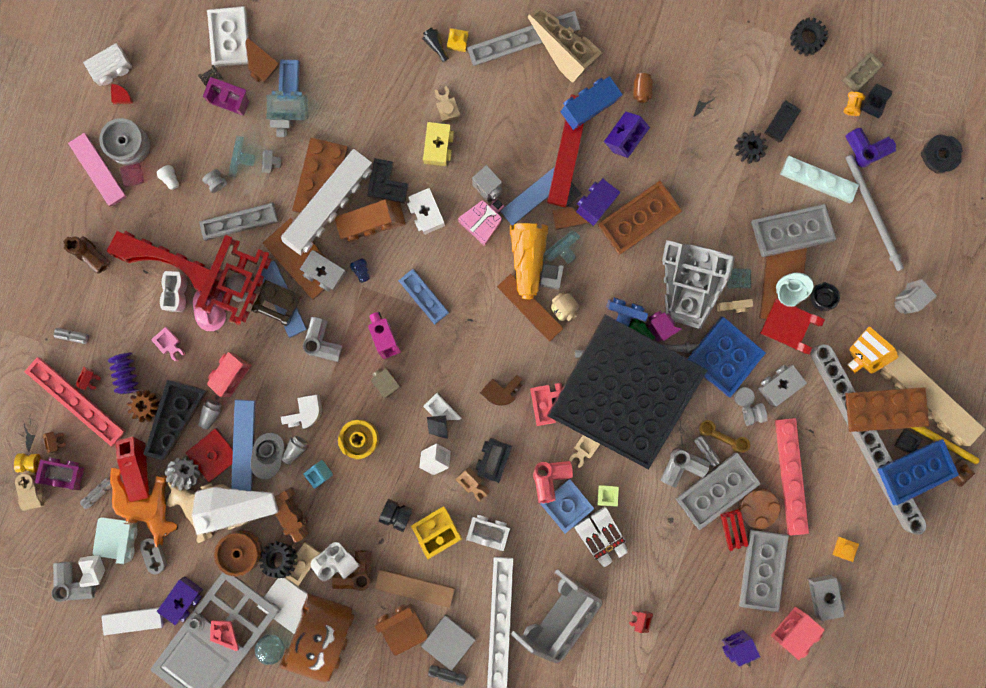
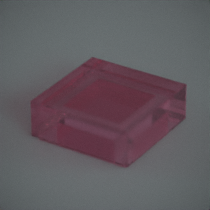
[120,163,144,187]

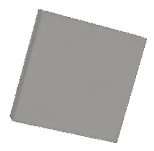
[421,615,476,671]

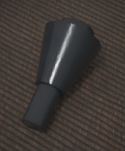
[422,28,449,63]

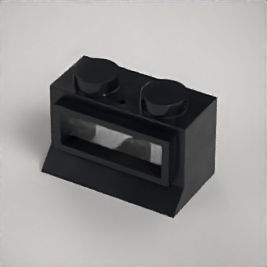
[475,438,512,483]

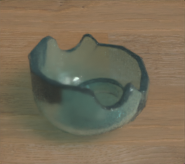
[255,635,285,665]

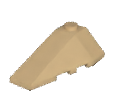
[528,7,602,83]

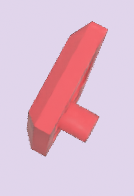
[210,620,239,651]

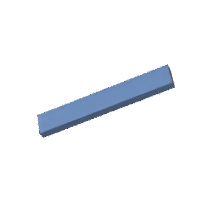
[231,399,256,492]

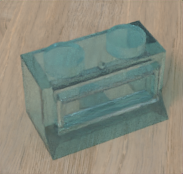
[266,90,308,120]

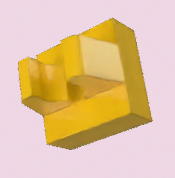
[447,28,469,52]

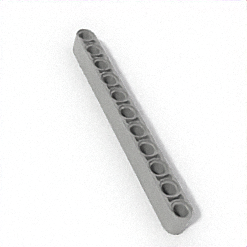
[811,345,926,535]

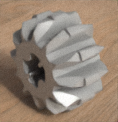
[165,457,200,491]

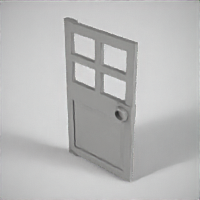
[150,573,281,688]

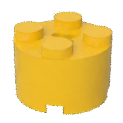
[338,420,379,459]

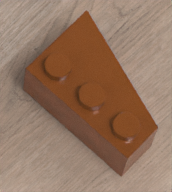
[335,199,406,242]

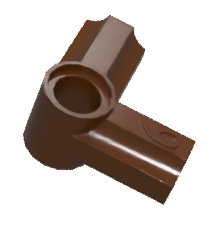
[63,236,110,274]
[332,550,372,591]

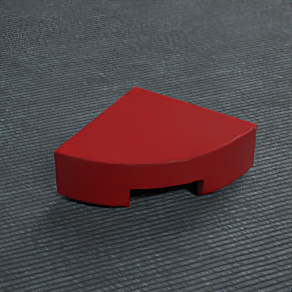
[111,84,133,104]

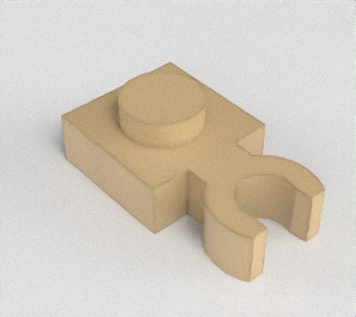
[435,86,460,123]
[716,299,753,313]
[569,435,600,468]

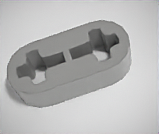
[140,537,167,574]

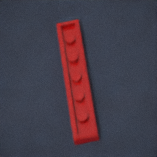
[547,94,584,208]

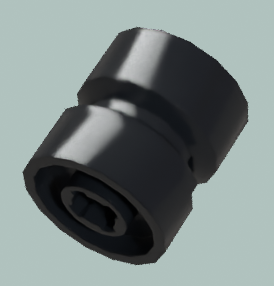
[378,499,413,532]

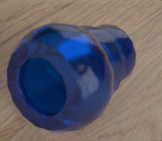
[350,258,370,283]

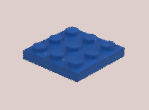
[687,317,766,398]

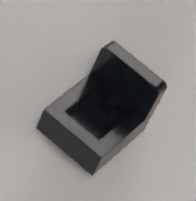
[862,84,893,119]

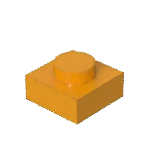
[832,536,859,562]

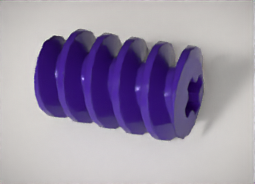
[108,352,140,394]

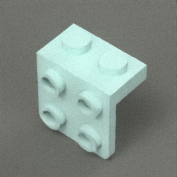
[93,517,138,564]

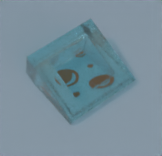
[727,268,751,289]

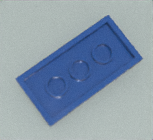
[877,439,959,505]

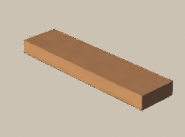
[375,569,455,608]

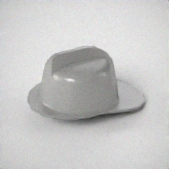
[251,433,284,479]

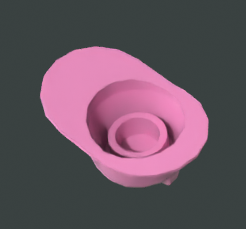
[193,291,226,331]

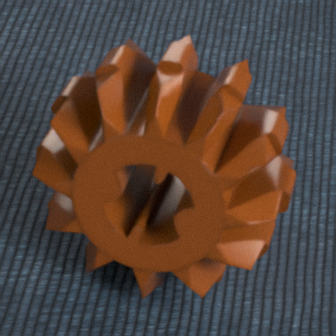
[127,390,161,423]

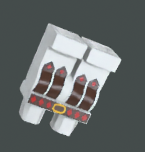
[574,506,628,567]

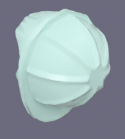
[776,273,814,307]

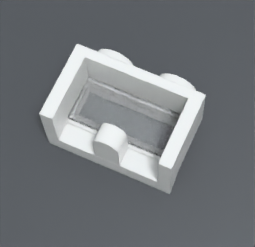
[466,515,510,551]

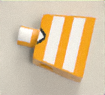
[847,326,899,373]

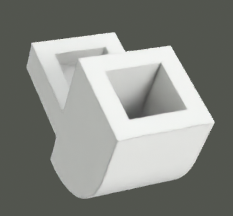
[281,395,322,429]

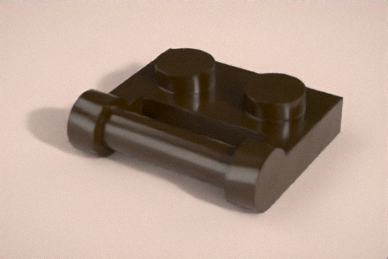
[251,280,302,327]

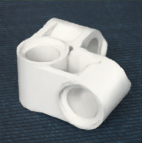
[311,542,359,581]

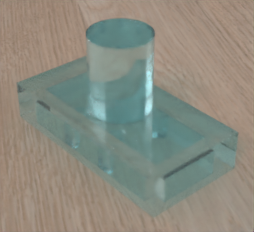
[228,136,256,177]
[543,231,580,264]

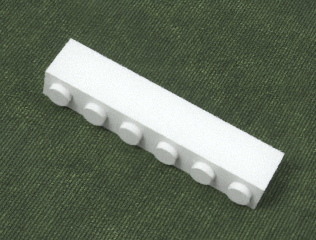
[281,149,372,255]

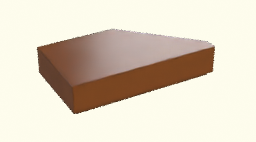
[552,207,589,230]

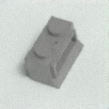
[894,279,937,314]

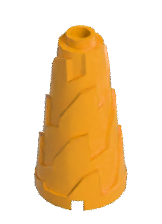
[510,223,548,299]

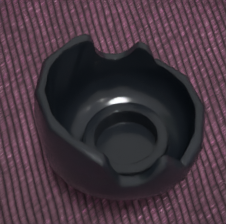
[810,282,840,311]

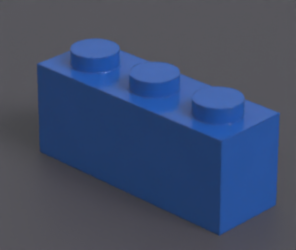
[560,76,623,130]

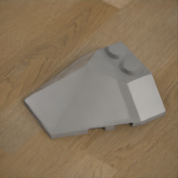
[662,240,735,329]

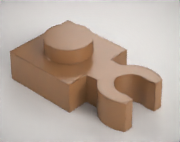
[455,467,490,501]

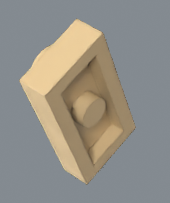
[286,542,321,586]

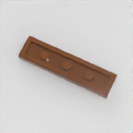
[497,274,563,342]

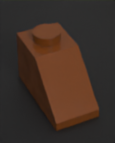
[245,38,279,83]

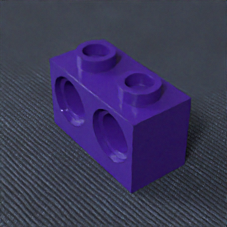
[722,630,760,667]

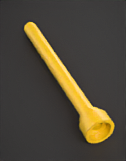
[912,427,980,464]

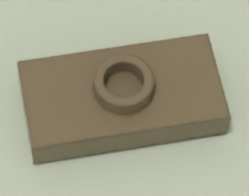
[842,52,884,92]

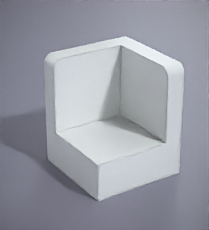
[419,443,451,475]
[78,555,105,587]

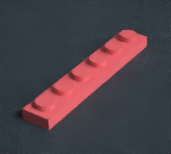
[24,357,126,447]
[775,418,809,536]

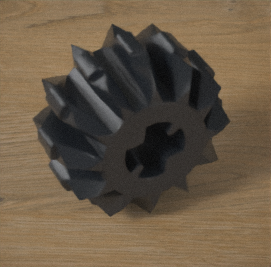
[734,131,768,164]

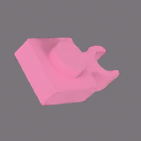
[151,327,185,361]

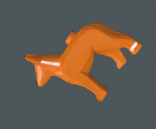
[110,467,179,548]

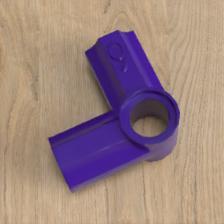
[845,128,896,167]

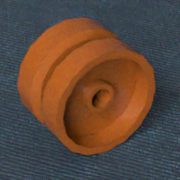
[214,530,263,577]

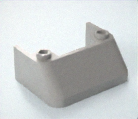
[511,569,602,663]

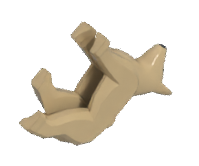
[166,482,248,543]

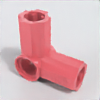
[533,461,573,503]

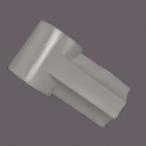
[303,317,342,362]
[660,448,710,488]
[51,562,96,602]

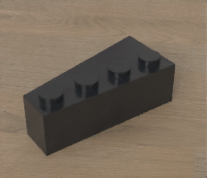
[143,379,209,460]

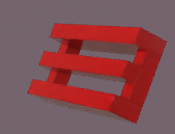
[720,509,748,551]

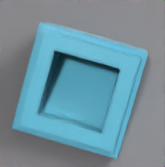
[303,460,333,489]

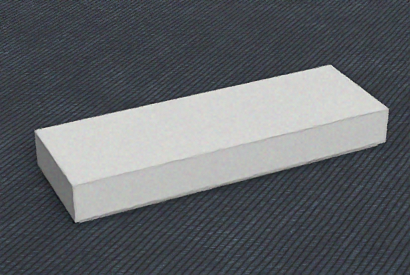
[102,607,164,635]

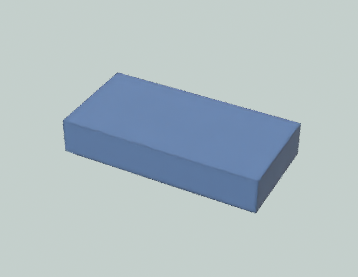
[278,60,300,99]

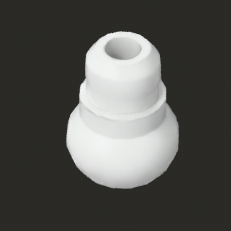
[157,165,179,190]

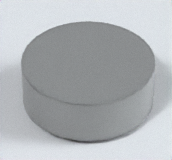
[734,387,755,407]

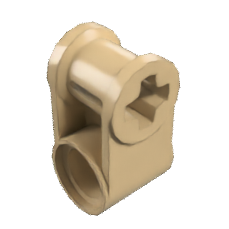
[15,472,45,511]

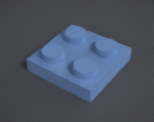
[540,479,594,533]

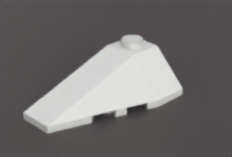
[192,487,278,535]

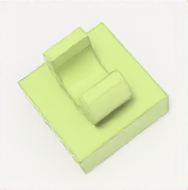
[598,485,619,506]

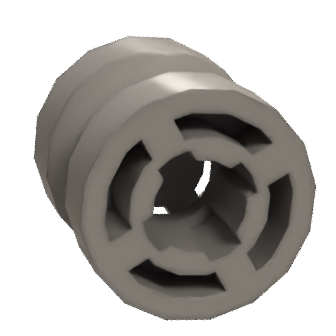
[742,403,767,426]

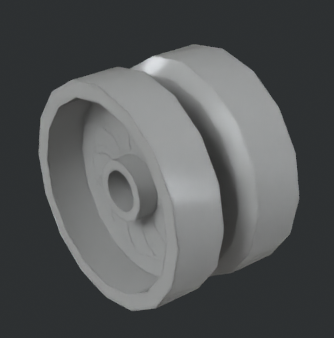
[99,118,150,166]

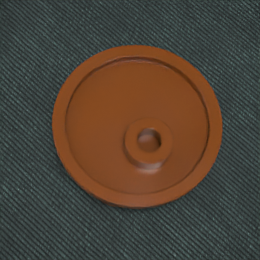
[738,488,780,529]

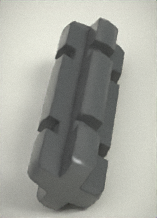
[428,665,466,686]

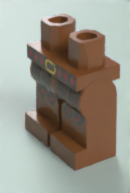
[274,487,309,543]

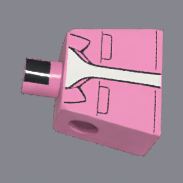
[458,199,504,246]

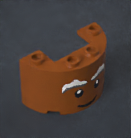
[279,593,354,683]

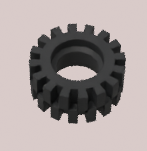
[790,18,828,56]
[259,541,298,578]

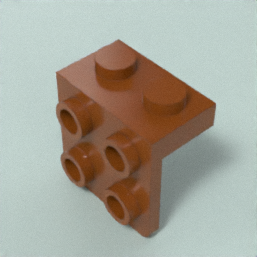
[374,603,428,656]

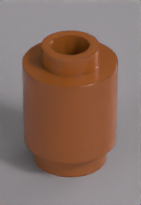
[633,73,653,103]

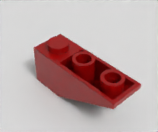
[115,437,149,502]

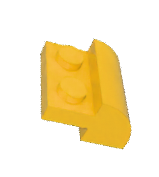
[411,506,462,560]

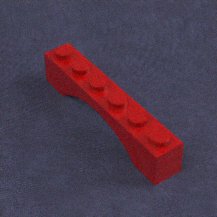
[107,231,226,300]

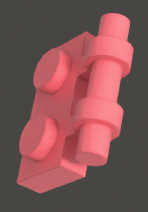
[530,383,563,426]

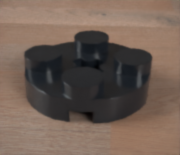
[921,135,963,174]

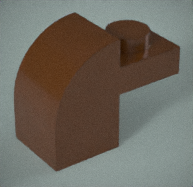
[480,375,523,406]

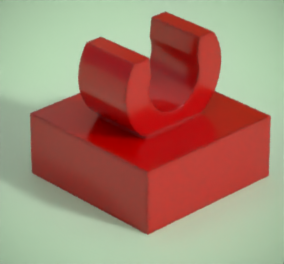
[76,366,101,390]
[629,611,653,633]

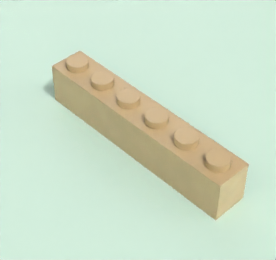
[879,350,985,446]

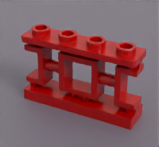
[195,234,272,326]

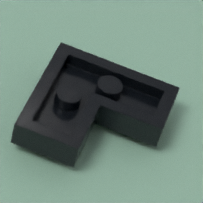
[367,158,409,204]

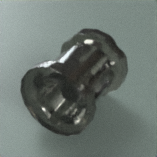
[198,65,224,86]

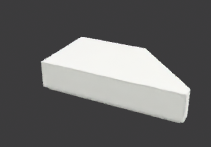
[423,393,461,420]

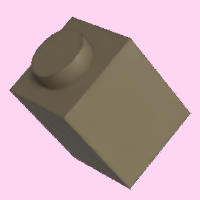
[371,368,401,398]

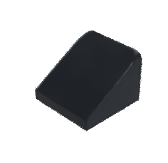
[427,415,448,438]

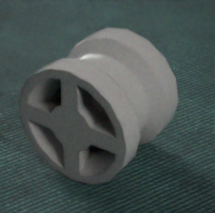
[202,169,227,193]

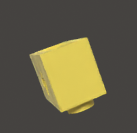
[423,122,454,166]

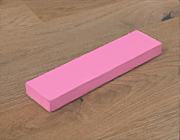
[68,133,127,207]

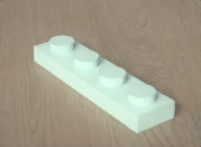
[780,156,859,204]

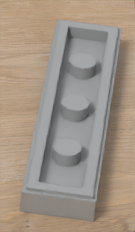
[199,203,279,241]

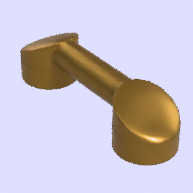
[699,420,751,453]

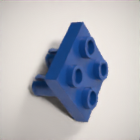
[606,297,648,327]

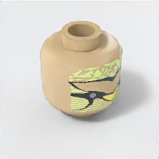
[551,292,579,321]

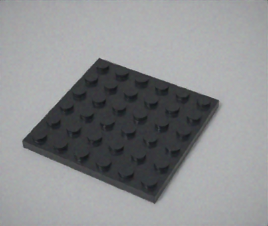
[547,314,708,470]

